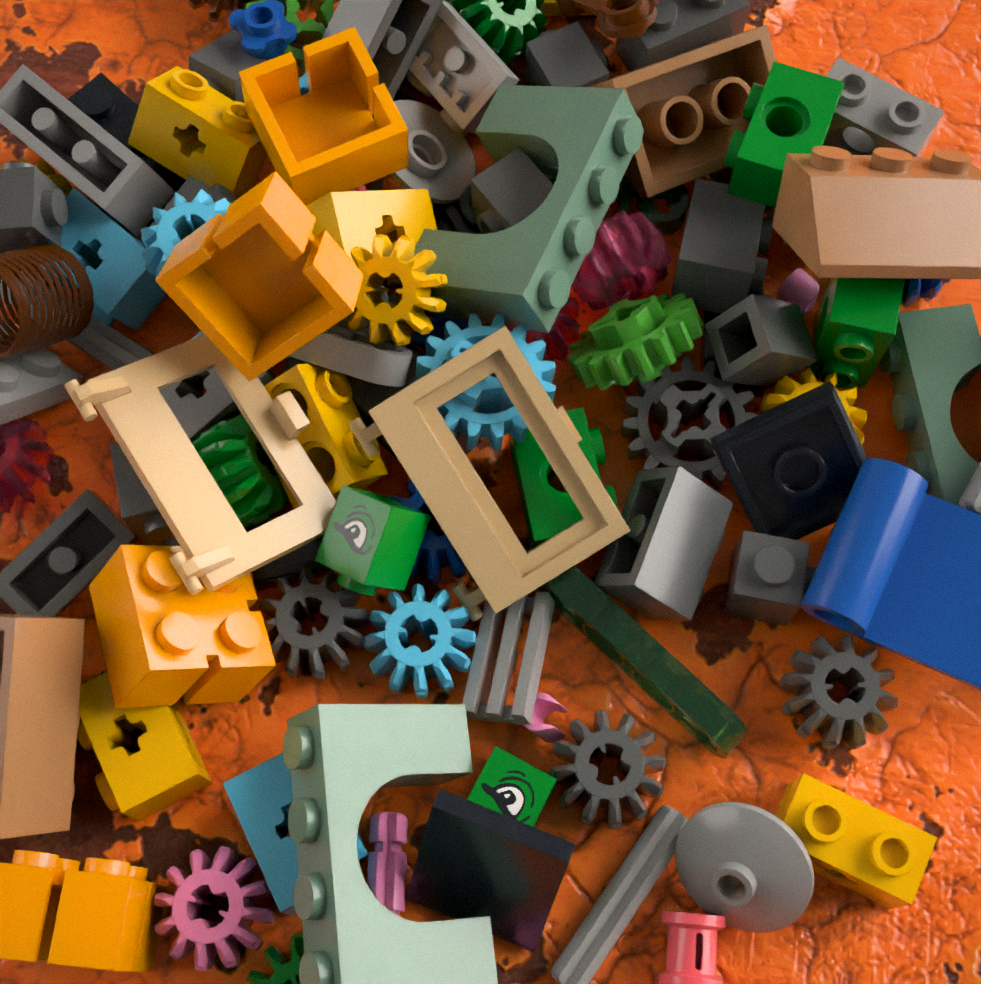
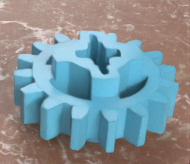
[416,313,556,451]

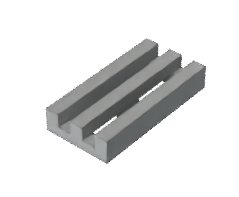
[462,592,555,725]

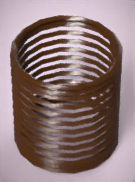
[0,244,94,361]

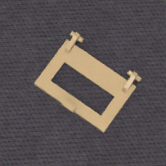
[348,326,631,621]
[64,335,336,596]

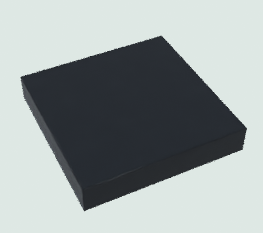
[710,381,867,540]
[406,789,575,953]

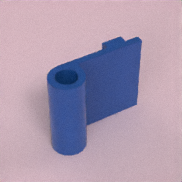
[800,458,981,691]

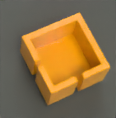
[238,26,408,206]
[155,171,364,382]
[89,545,276,709]
[0,850,167,972]

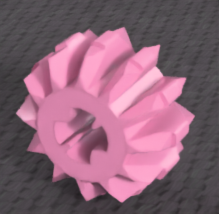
[154,846,275,971]

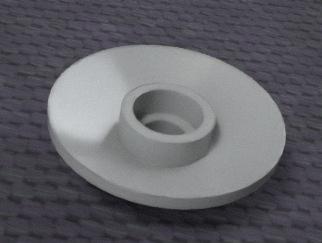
[390,100,476,204]
[675,802,815,933]

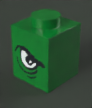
[315,485,431,596]
[467,746,557,827]

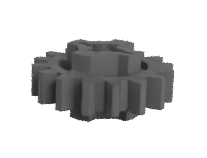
[621,357,758,490]

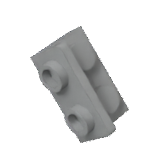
[406,0,519,136]

